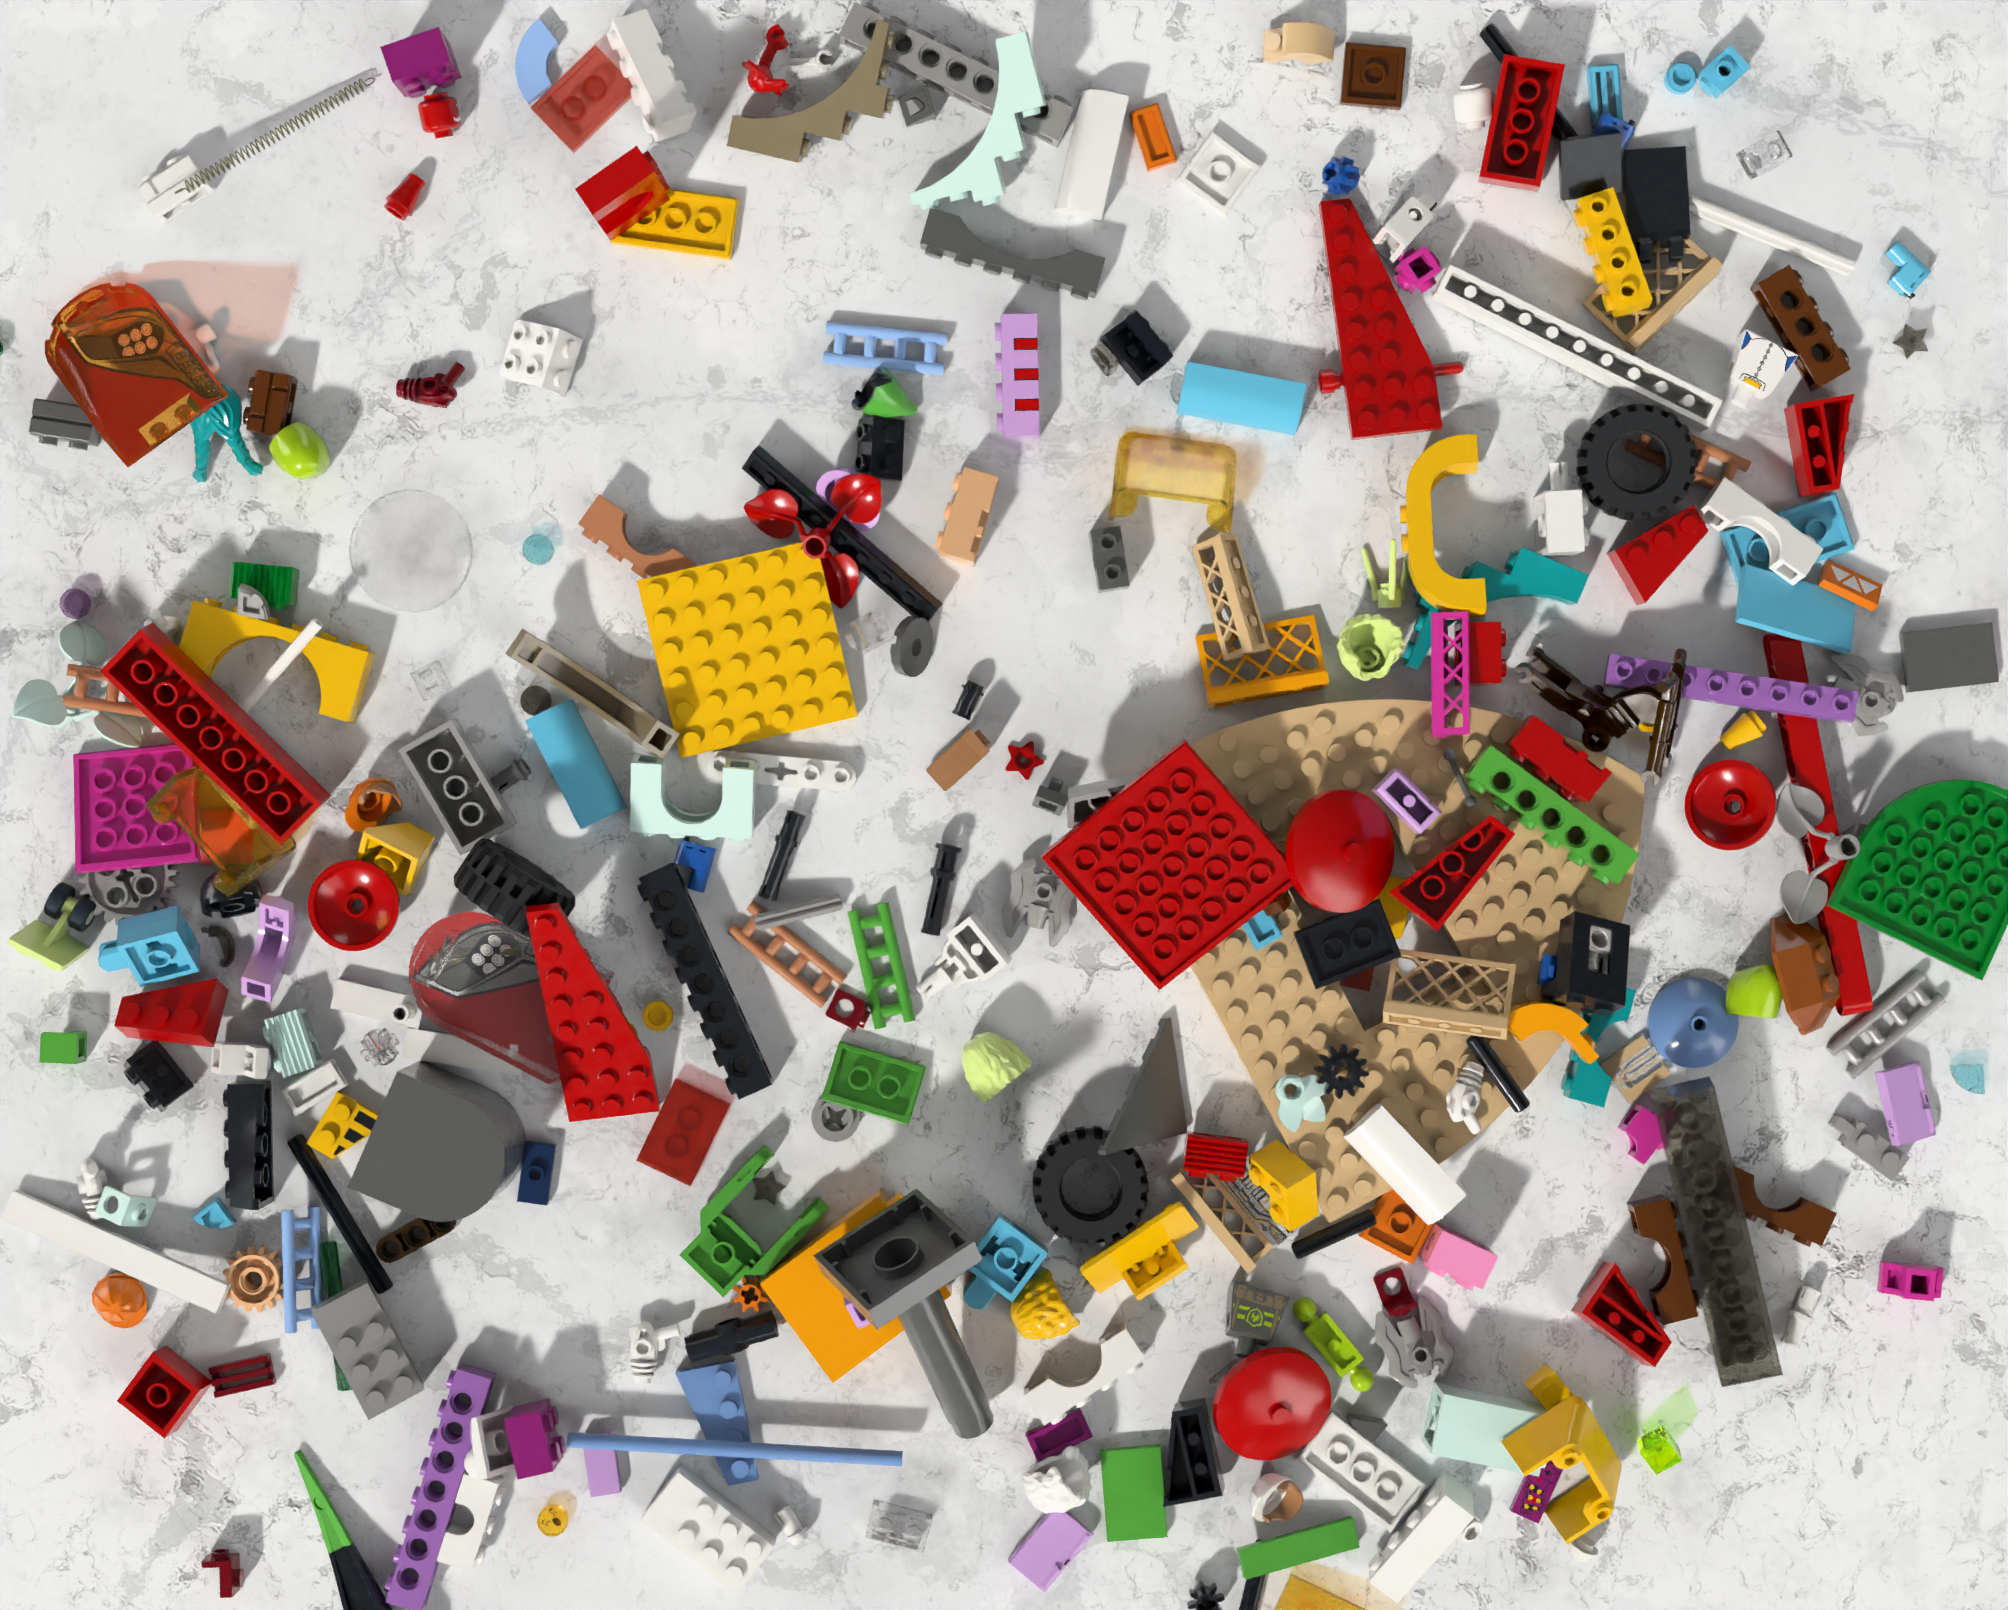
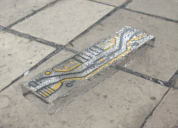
[1214,1166,1298,1248]

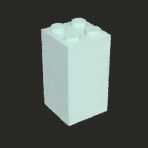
[1422,1382,1547,1477]

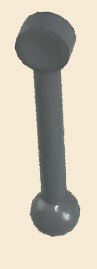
[1443,748,1477,808]

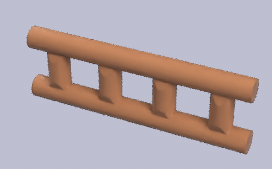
[1623,433,1751,489]
[63,663,147,717]
[727,900,847,1008]

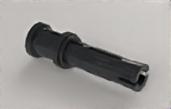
[921,842,962,936]

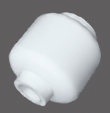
[1453,83,1493,129]

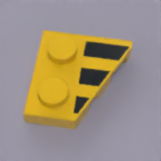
[306,1091,379,1159]

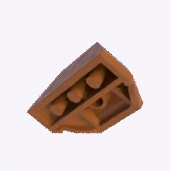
[1770,912,1841,1035]

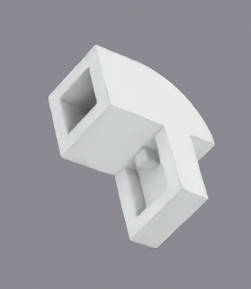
[210,1041,271,1079]

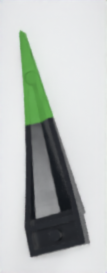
[294,1450,392,1610]

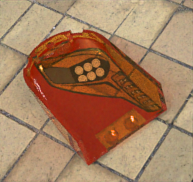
[45,282,229,467]

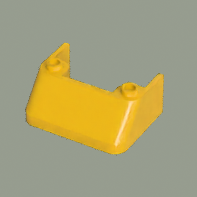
[1501,1396,1622,1544]

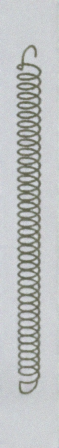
[175,77,375,194]

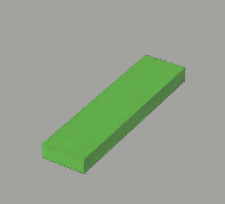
[1237,1516,1360,1580]

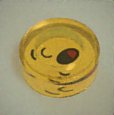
[537,1504,569,1537]

